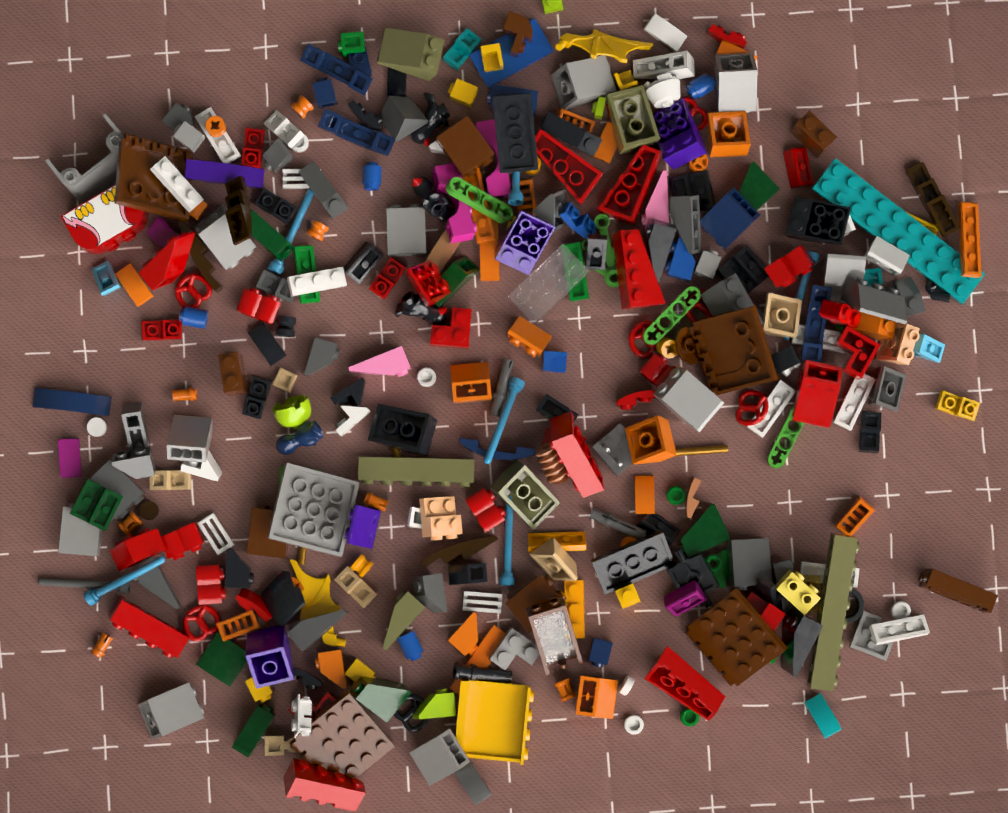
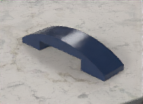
[300,43,373,95]
[318,109,395,156]
[801,285,832,363]
[33,388,112,416]
[459,438,536,461]

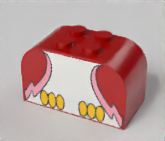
[60,185,149,255]

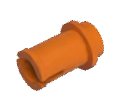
[172,387,197,402]
[363,492,389,512]
[91,632,113,658]

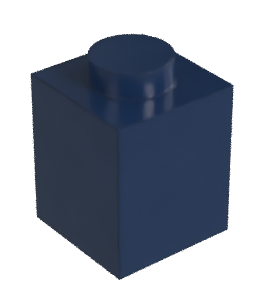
[312,78,337,109]
[588,638,613,668]

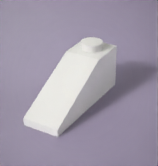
[633,51,695,79]

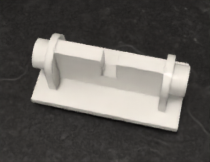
[291,694,312,738]

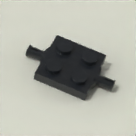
[667,548,720,608]

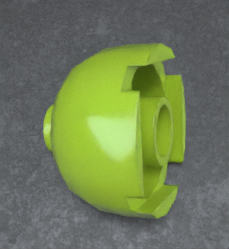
[272,395,312,430]

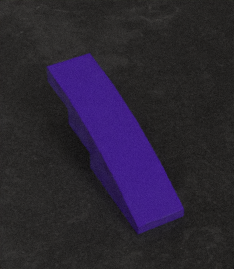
[185,159,265,189]

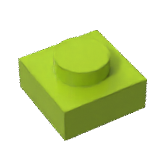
[542,0,563,14]
[592,96,606,120]

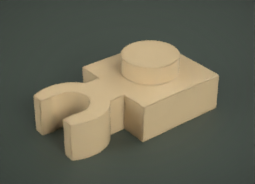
[264,735,296,756]

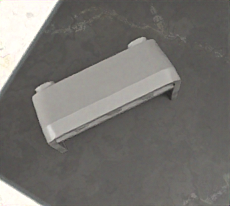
[45,113,124,204]

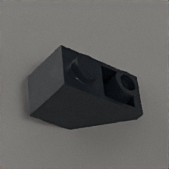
[448,563,488,585]

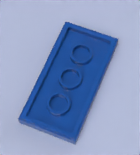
[469,18,554,89]

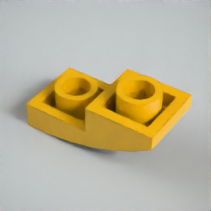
[935,391,980,421]

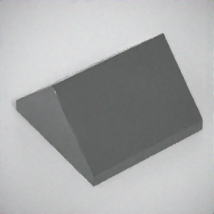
[379,96,428,143]
[532,188,566,232]
[868,366,906,412]

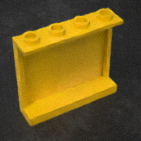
[455,678,534,765]

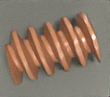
[535,442,570,484]

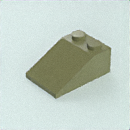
[377,28,444,81]
[607,85,660,154]
[490,460,560,530]
[383,591,426,651]

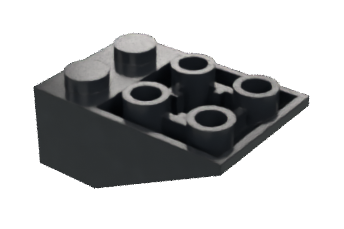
[786,196,851,245]

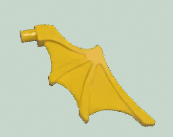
[555,29,653,63]
[290,559,346,647]

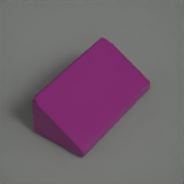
[146,217,178,248]
[58,439,82,478]
[664,580,707,617]

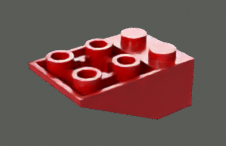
[138,231,195,291]
[406,260,451,307]
[792,360,843,428]

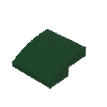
[69,479,123,531]
[196,632,247,687]

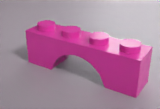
[476,119,512,199]
[432,164,477,244]

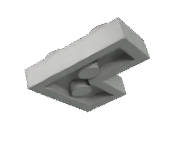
[849,611,893,661]
[488,627,539,670]

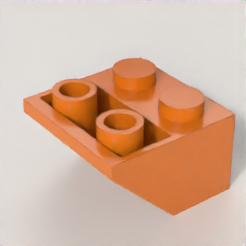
[507,316,552,357]
[450,362,492,404]
[575,675,618,719]

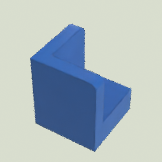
[543,351,567,373]

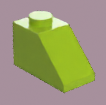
[413,689,456,719]

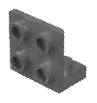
[592,424,632,477]

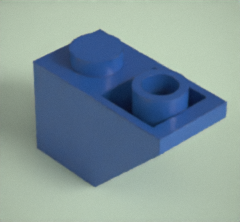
[665,237,696,282]

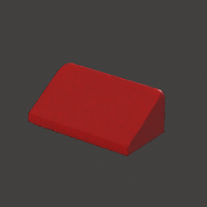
[783,147,814,188]

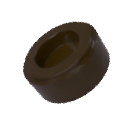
[139,501,159,520]

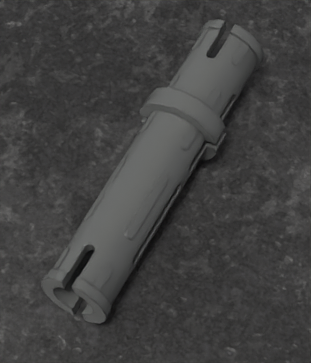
[489,358,514,417]
[589,507,647,539]

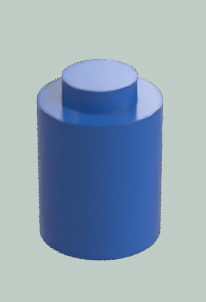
[179,306,209,329]
[397,631,424,662]

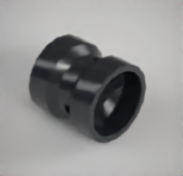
[276,316,296,337]

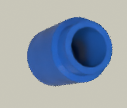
[686,73,715,100]
[362,162,382,191]

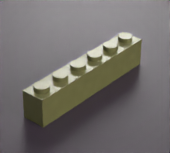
[358,457,474,487]

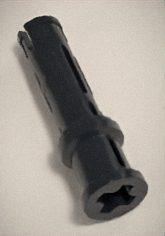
[452,662,512,683]

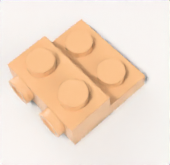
[875,323,920,365]
[419,496,463,541]

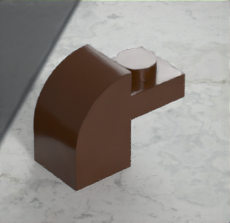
[503,11,533,58]

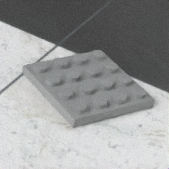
[267,463,360,557]

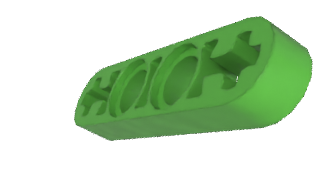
[446,177,513,224]
[642,286,701,345]
[767,403,804,468]

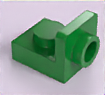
[338,31,365,58]

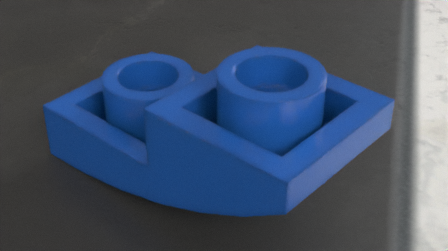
[559,201,596,239]

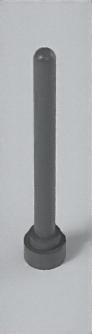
[38,578,131,594]

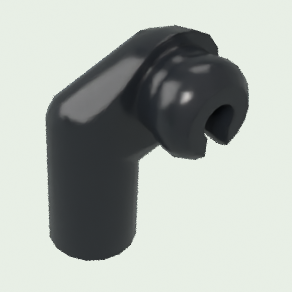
[925,280,950,303]

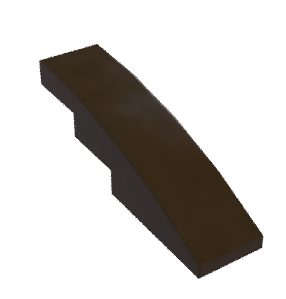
[905,162,961,237]
[225,175,252,246]
[178,220,223,293]
[420,536,498,568]

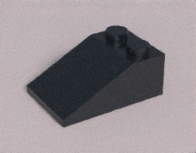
[368,404,437,456]
[781,608,823,677]

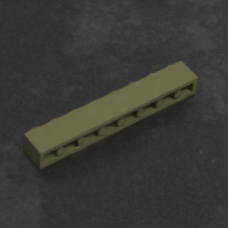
[806,533,859,691]

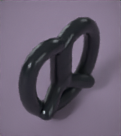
[394,693,429,732]

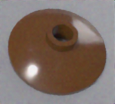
[675,327,701,365]

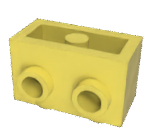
[775,570,821,615]

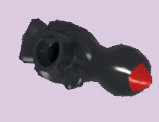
[411,92,450,146]
[412,176,454,222]
[395,291,447,325]

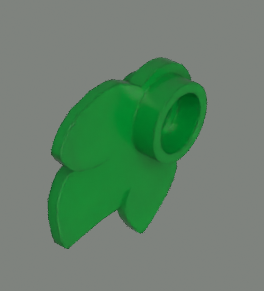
[705,550,729,588]

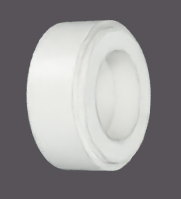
[292,134,309,153]
[417,368,436,387]
[87,418,107,437]
[890,601,911,620]
[618,675,634,696]
[624,715,644,734]

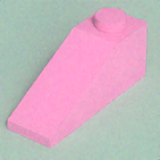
[641,171,669,231]
[348,346,411,377]

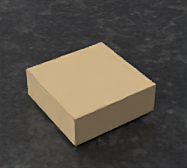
[272,368,298,393]

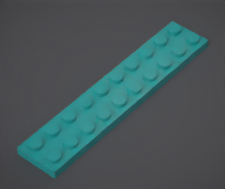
[812,158,985,304]

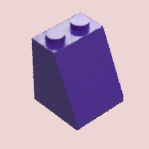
[245,625,294,689]

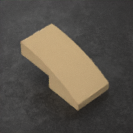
[150,470,191,490]
[334,566,377,608]

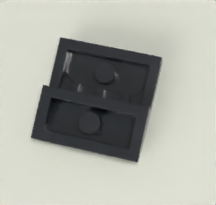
[668,170,716,211]
[716,245,769,294]
[261,570,306,626]

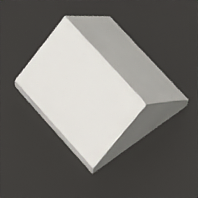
[864,236,910,276]

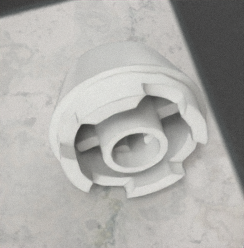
[644,73,680,108]

